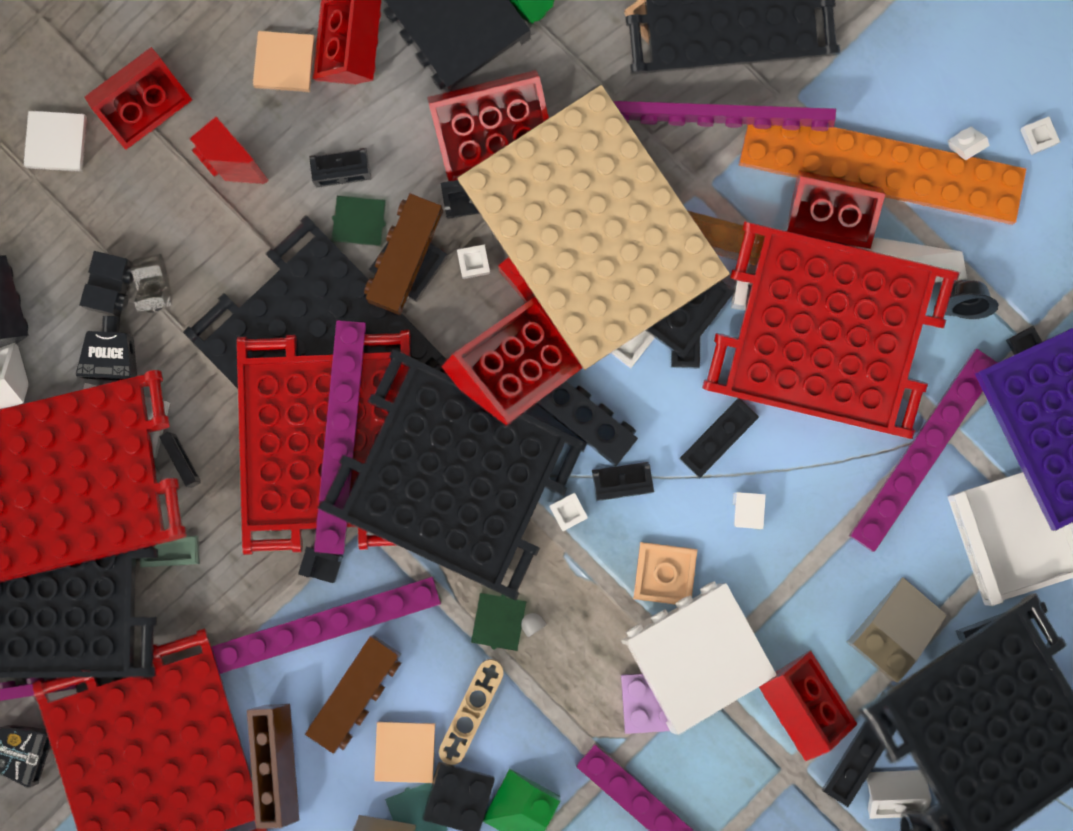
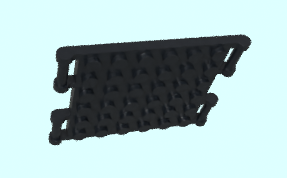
[625,0,840,74]
[183,215,447,389]
[317,349,587,601]
[0,545,158,678]
[859,593,1073,831]

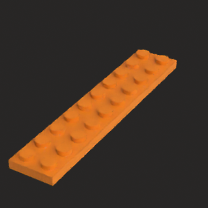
[738,124,1026,225]

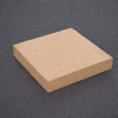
[253,31,315,92]
[633,542,698,605]
[374,721,435,783]

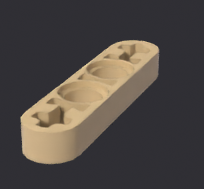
[439,659,504,765]

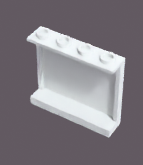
[947,472,1073,606]
[621,581,777,735]

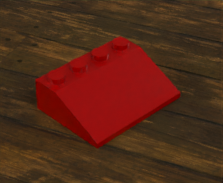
[427,70,549,182]
[442,297,583,425]

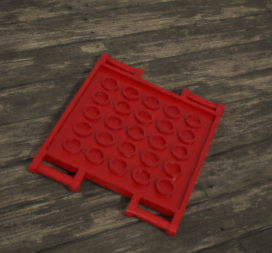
[702,221,960,439]
[237,330,411,555]
[0,370,187,582]
[32,628,268,831]

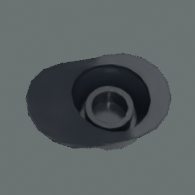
[933,280,999,319]

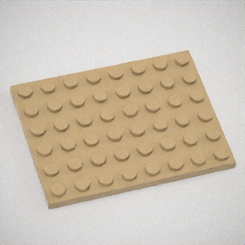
[458,85,730,370]

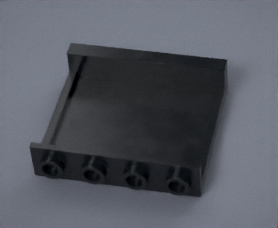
[383,0,531,92]

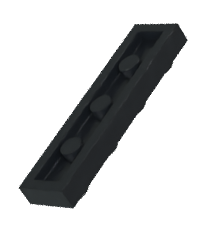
[822,692,896,808]

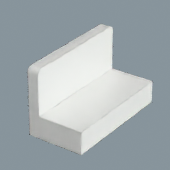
[866,770,932,819]

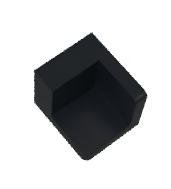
[298,547,343,583]

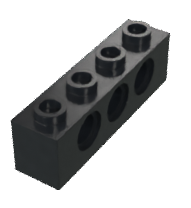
[536,380,638,467]

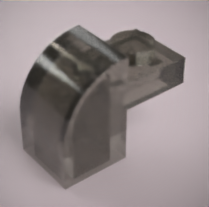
[131,254,172,313]

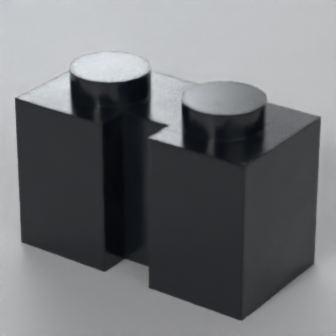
[79,251,135,317]

